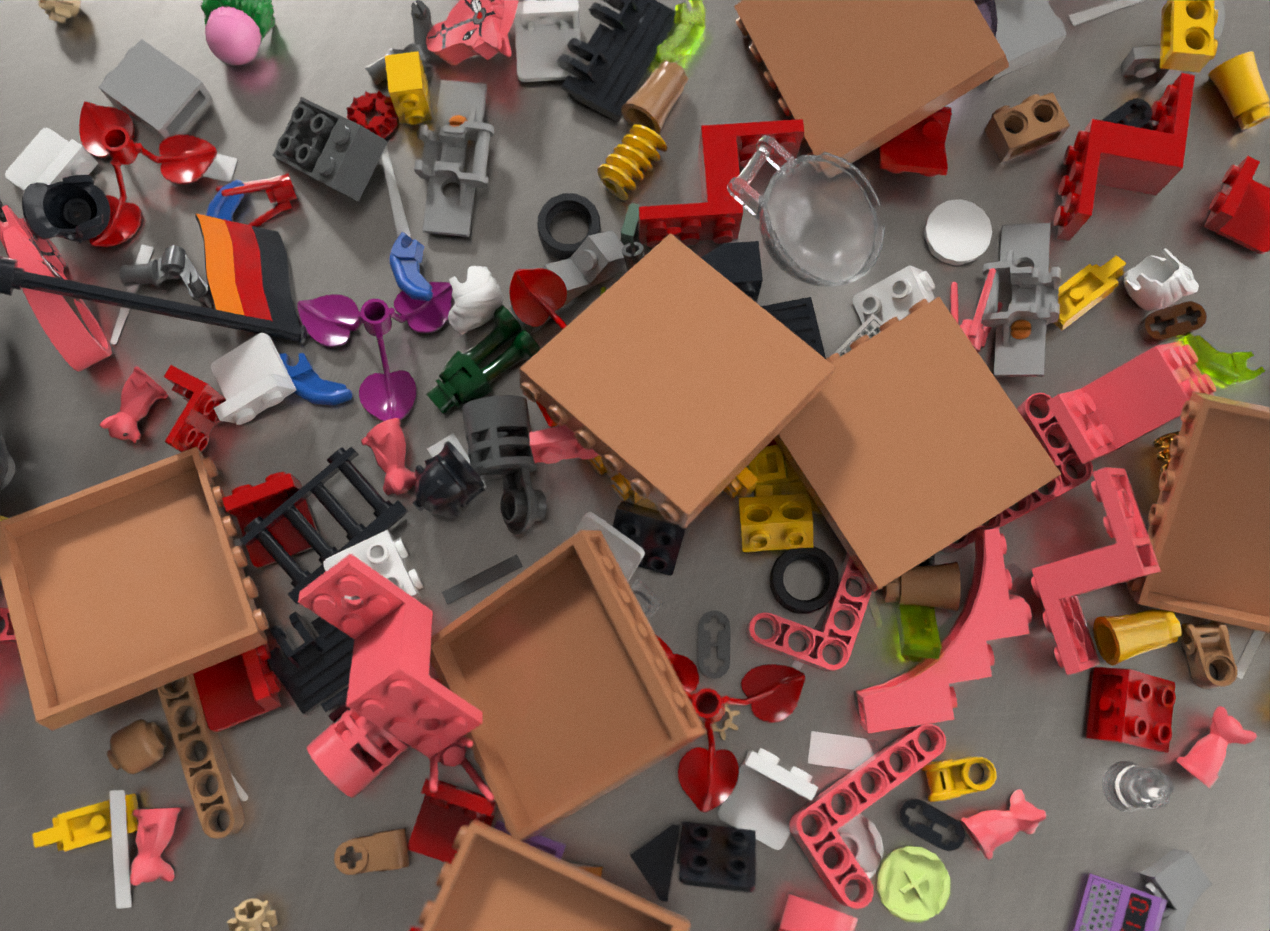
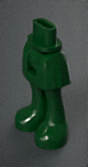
[426,305,541,414]

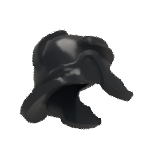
[22,175,111,243]
[412,441,486,519]

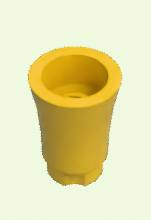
[1208,51,1270,130]
[1093,609,1181,666]

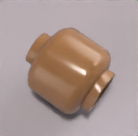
[107,719,167,775]

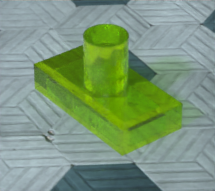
[896,600,941,662]

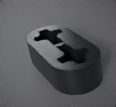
[1102,98,1153,128]
[896,798,965,851]

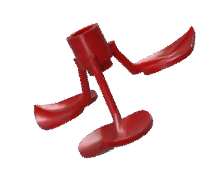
[79,101,217,247]
[509,268,567,427]
[671,654,806,813]

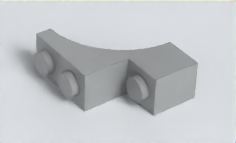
[510,230,625,334]
[1140,849,1212,931]

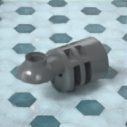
[462,395,547,535]

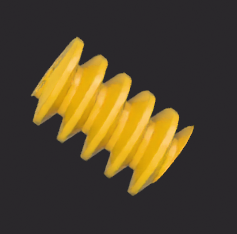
[597,125,667,201]

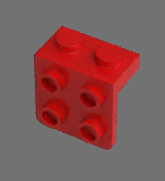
[1204,156,1270,255]
[222,472,318,568]
[193,644,281,732]

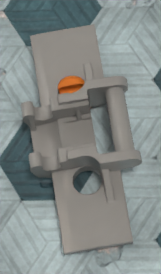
[414,80,494,237]
[981,223,1061,377]

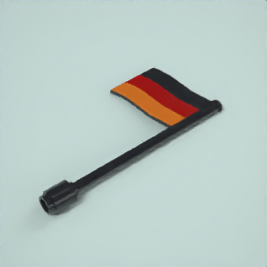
[0,213,307,344]

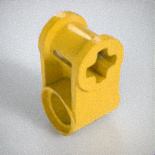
[921,757,997,802]

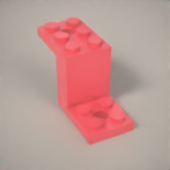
[1046,341,1216,464]
[1031,467,1161,675]
[298,553,483,758]

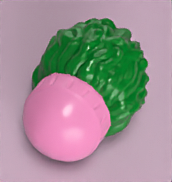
[201,0,276,65]

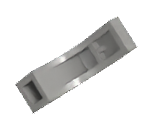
[1121,0,1225,85]

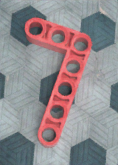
[940,393,1093,553]
[746,552,872,672]
[789,724,946,908]

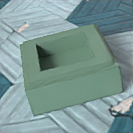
[621,203,642,249]

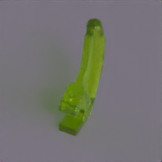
[655,0,705,63]
[1183,333,1265,385]

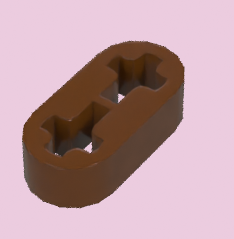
[1139,301,1207,345]

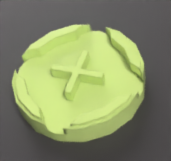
[876,846,951,923]

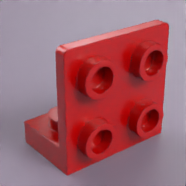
[878,107,952,177]
[163,365,226,452]
[1086,667,1176,753]
[407,778,498,865]

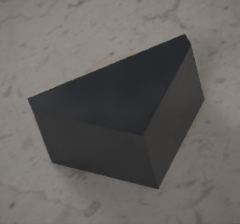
[630,822,680,902]

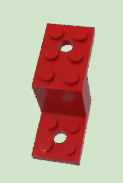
[1054,73,1195,241]
[638,119,804,248]

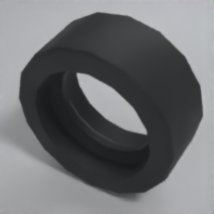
[537,193,601,260]
[770,546,839,614]

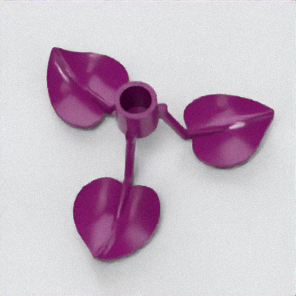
[298,282,453,422]

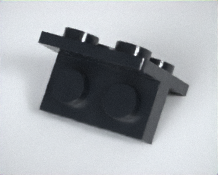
[612,501,686,575]

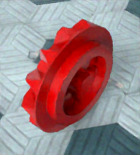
[346,90,399,139]

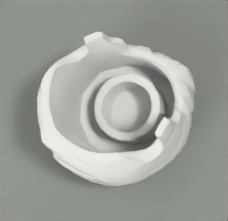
[1124,248,1199,311]
[448,266,504,335]

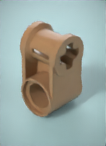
[1180,620,1238,690]
[334,828,410,875]

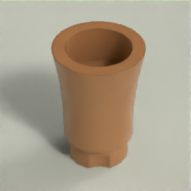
[621,61,688,135]
[883,562,961,611]

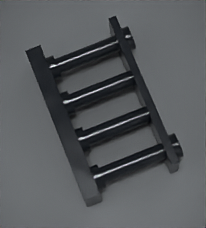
[240,446,409,605]

